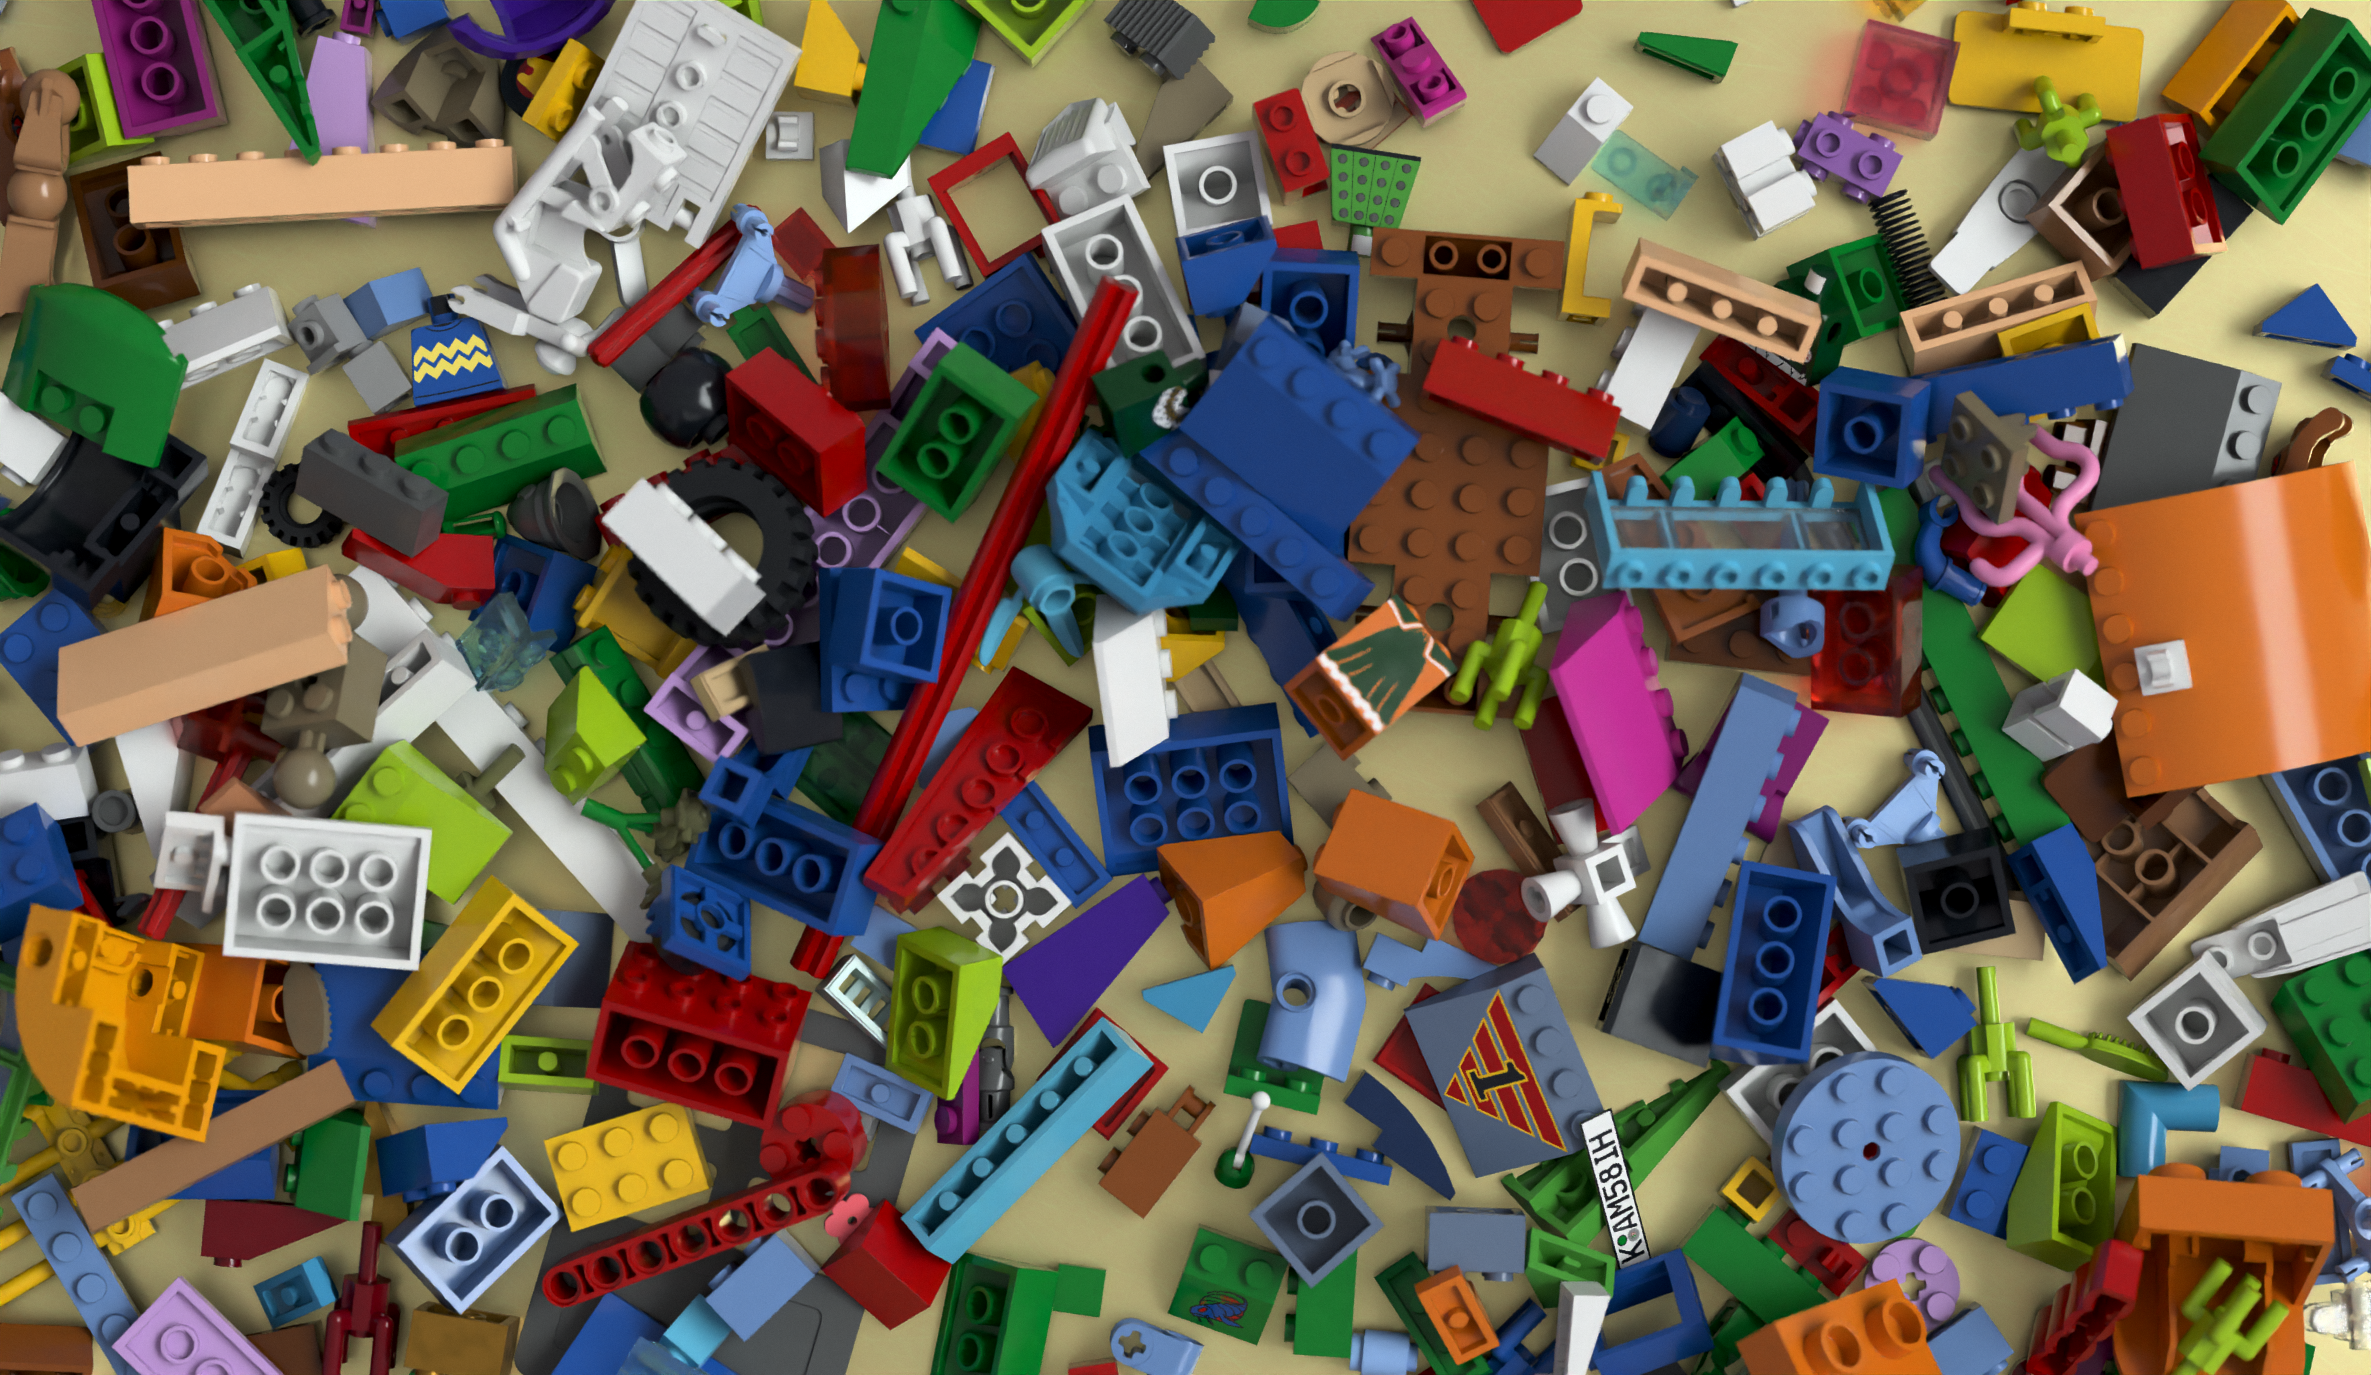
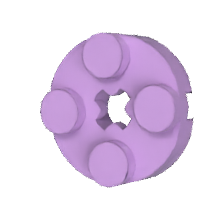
[1863,1238,1960,1332]

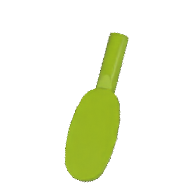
[2025,1017,2169,1082]

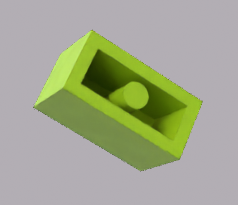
[498,1035,600,1096]

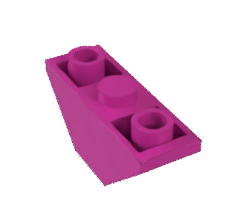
[1370,16,1467,129]

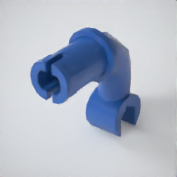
[1914,495,1987,607]

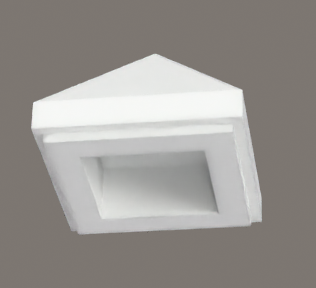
[1908,457,1955,509]

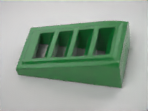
[1633,32,1738,84]

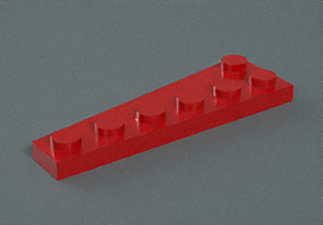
[863,666,1093,908]

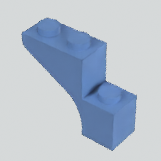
[1787,805,1923,979]

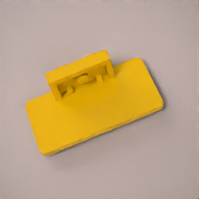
[1947,1,2144,123]

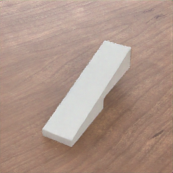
[196,358,310,559]
[1534,1281,1611,1375]

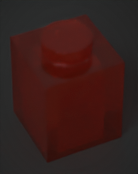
[770,207,841,285]

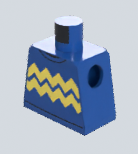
[411,294,508,407]

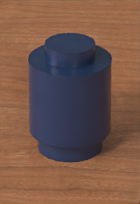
[1648,386,1711,459]

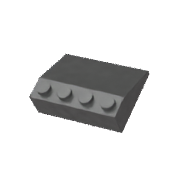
[2086,343,2282,512]

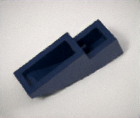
[1343,1069,1455,1201]

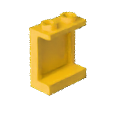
[1555,192,1623,327]
[572,541,698,681]

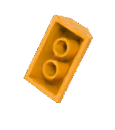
[2160,0,2301,141]

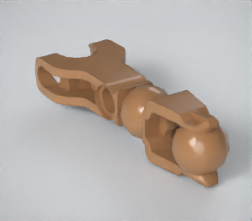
[0,69,81,318]

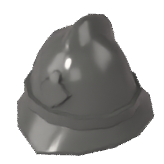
[506,467,602,561]

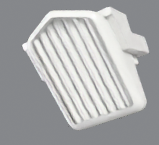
[1026,98,1151,221]

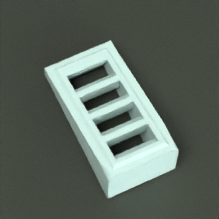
[815,954,892,1050]

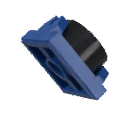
[646,864,751,982]

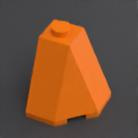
[138,527,257,623]
[1156,830,1308,971]

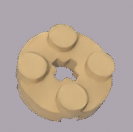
[1301,51,1395,147]

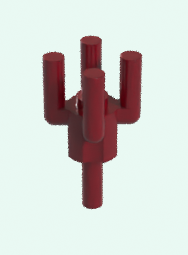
[321,1221,401,1375]

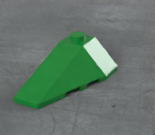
[845,0,982,180]

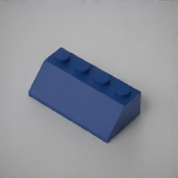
[1707,860,1837,1066]

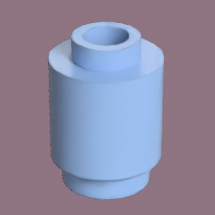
[1349,1329,1419,1375]

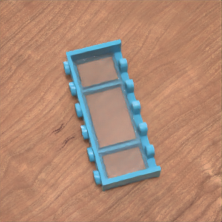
[1583,471,1895,590]

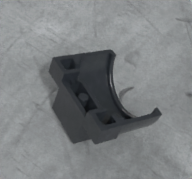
[0,431,209,612]

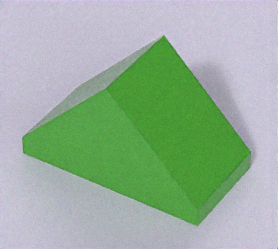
[1524,1227,1616,1309]

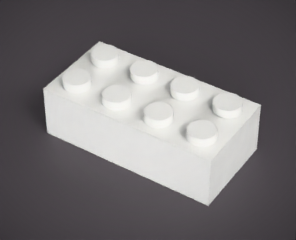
[1041,193,1207,373]

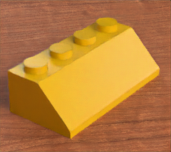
[370,874,579,1095]

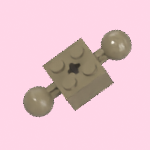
[260,574,388,810]

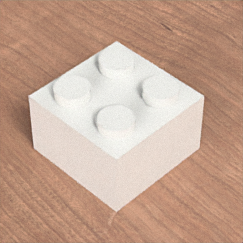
[2126,950,2268,1092]

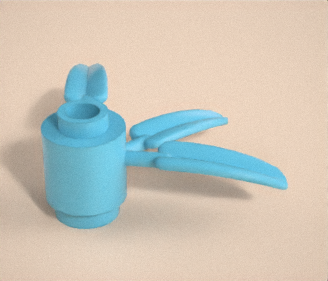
[978,544,1093,666]

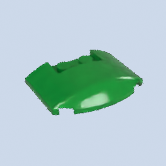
[2,282,189,468]

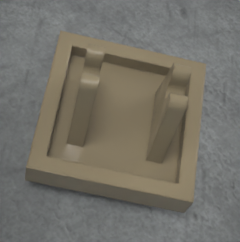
[1941,390,2038,525]

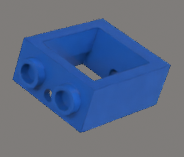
[1588,1248,1715,1375]

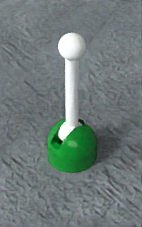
[1214,1091,1270,1189]

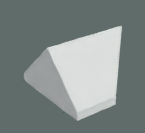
[819,139,912,234]

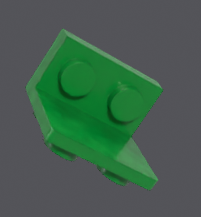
[1223,999,1324,1115]

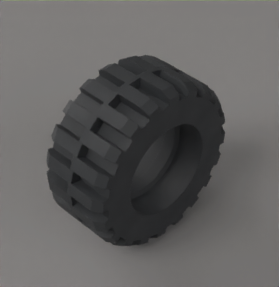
[626,457,819,649]

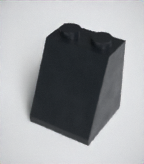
[1594,940,1721,1068]

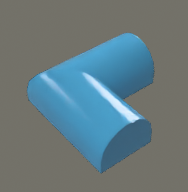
[2116,1080,2220,1178]

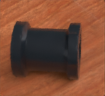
[286,0,337,38]

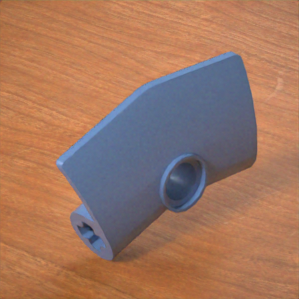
[1256,920,1366,1083]

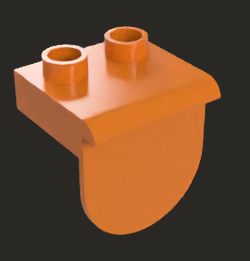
[2112,1163,2335,1375]
[1736,1278,1942,1375]

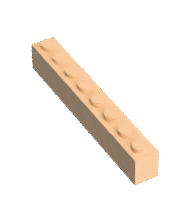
[127,139,518,229]

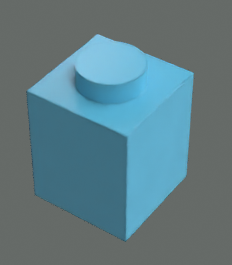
[655,1293,732,1375]

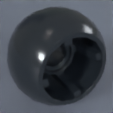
[639,347,733,450]

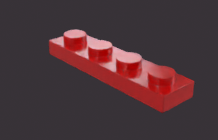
[347,383,537,463]

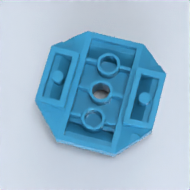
[1046,428,1243,616]

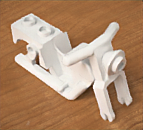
[448,96,688,375]

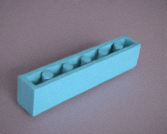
[901,1017,1154,1264]

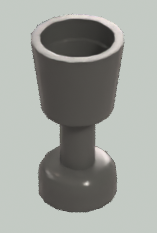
[92,788,144,835]

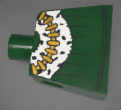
[1091,350,1210,459]

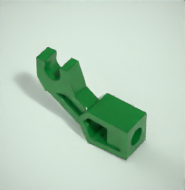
[1691,1300,1765,1375]

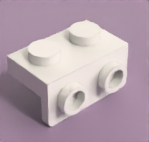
[153,811,232,913]

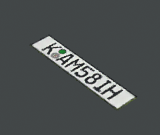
[1579,1108,1651,1270]

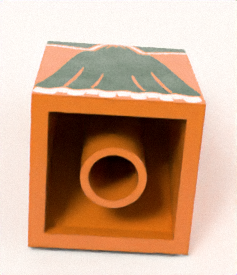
[1283,594,1458,762]

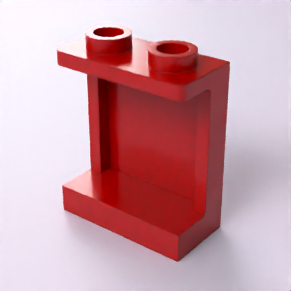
[1252,88,1329,206]

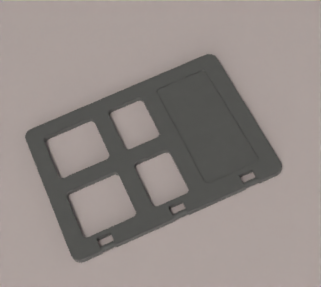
[514,1009,917,1375]

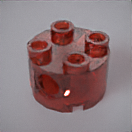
[1450,868,1548,964]

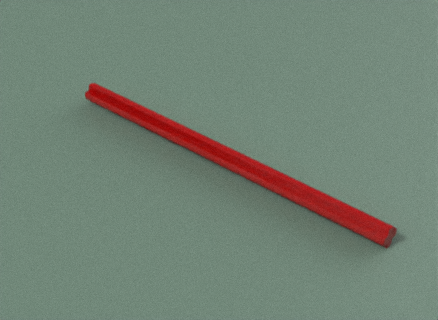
[789,275,1140,979]

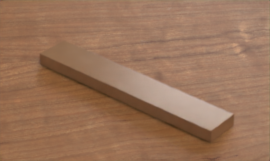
[71,1059,357,1234]

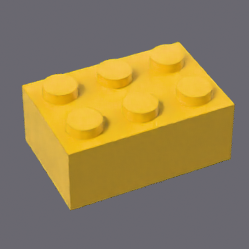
[544,1101,714,1232]

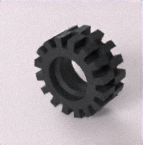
[259,463,344,549]

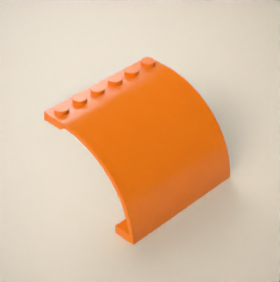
[2074,460,2371,798]

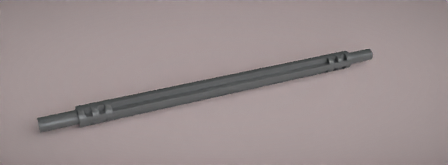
[1791,462,2021,891]

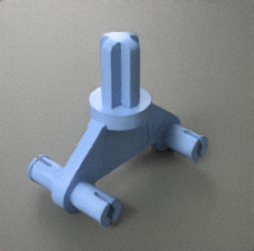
[686,203,815,327]
[1842,748,1948,849]
[2301,1148,2371,1284]

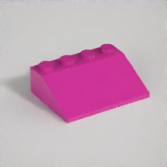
[1549,590,1689,836]

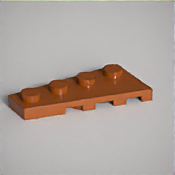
[1596,452,1762,647]

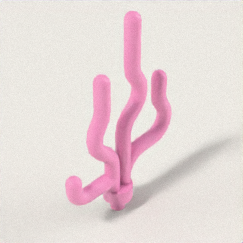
[1928,423,2100,587]

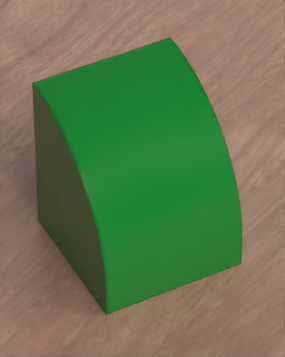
[1248,0,1320,34]

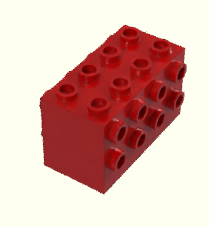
[585,940,813,1131]

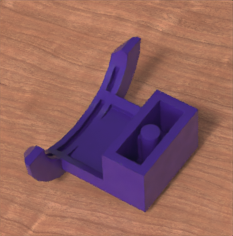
[446,0,616,60]

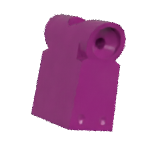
[1668,672,1830,844]

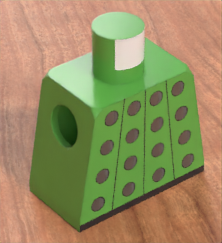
[1330,143,1421,258]

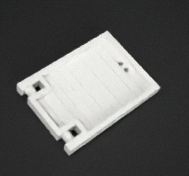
[577,0,803,249]

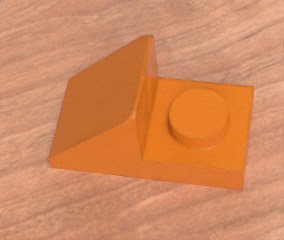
[1414,1264,1500,1366]

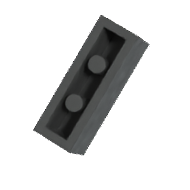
[294,428,449,558]

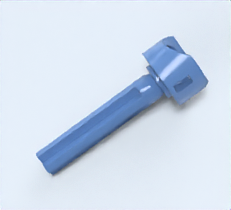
[1760,479,1825,658]

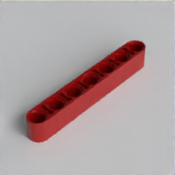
[542,1160,851,1308]

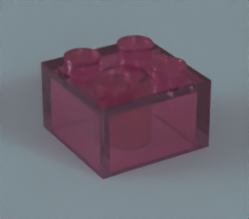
[1839,19,1961,142]

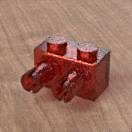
[177,688,281,764]

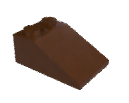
[69,151,201,311]

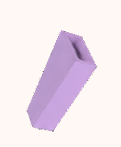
[289,31,377,229]

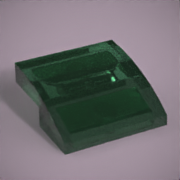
[795,711,892,827]

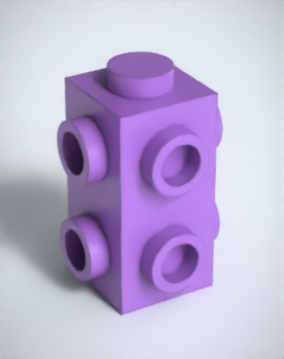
[1792,111,1903,205]

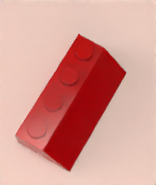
[1419,335,1622,465]

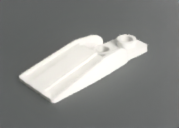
[1928,146,2067,296]
[2190,871,2371,979]

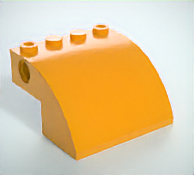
[15,904,227,1143]

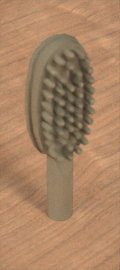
[283,961,332,1055]

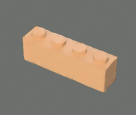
[1621,237,1822,364]
[1898,260,2098,375]

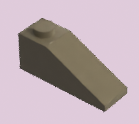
[1135,58,1233,182]

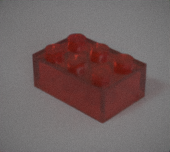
[814,244,892,412]
[1811,564,1923,718]

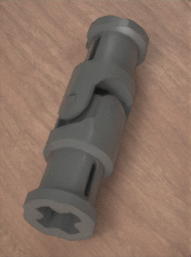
[979,986,1015,1131]

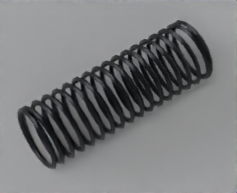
[1868,189,1949,310]

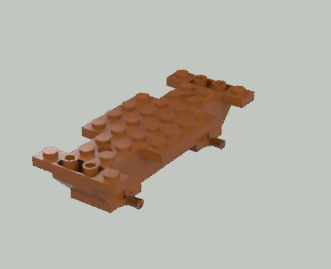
[1347,227,1565,719]

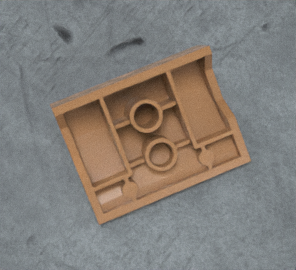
[2071,787,2263,982]

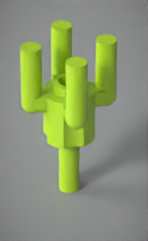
[2013,75,2102,169]
[1450,581,1550,731]
[1956,966,2036,1122]
[2171,1257,2290,1375]

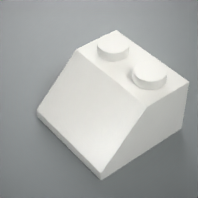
[1163,130,1273,237]

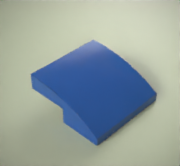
[917,59,995,156]

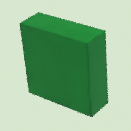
[1052,1262,1106,1317]

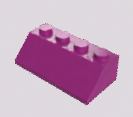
[91,0,228,140]

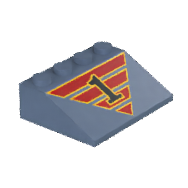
[1403,952,1604,1178]

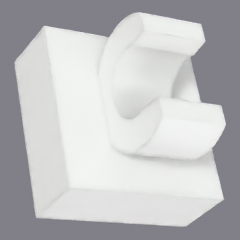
[766,111,815,161]
[2134,639,2193,696]

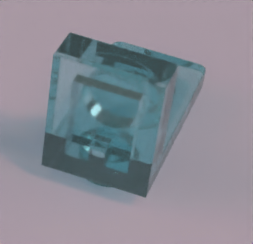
[1591,130,1699,222]

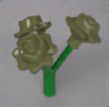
[580,788,712,910]

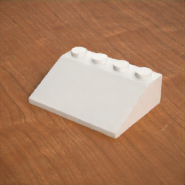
[223,812,432,971]

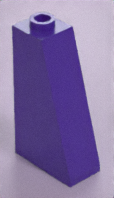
[1002,873,1173,1048]

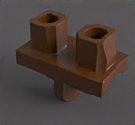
[2042,419,2109,506]

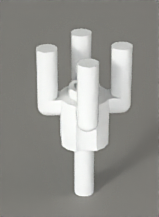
[883,183,974,307]

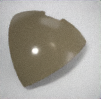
[370,12,505,147]

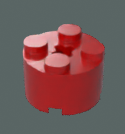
[759,1090,867,1194]

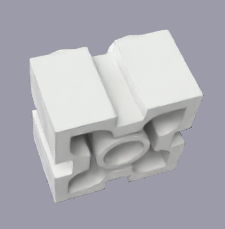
[1712,120,1817,241]
[937,832,1072,965]

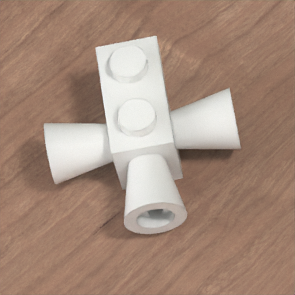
[1521,798,1651,949]

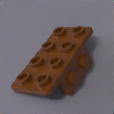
[2040,717,2205,842]

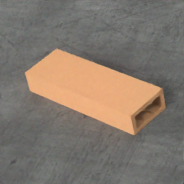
[57,564,352,748]

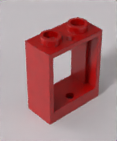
[927,132,1061,280]

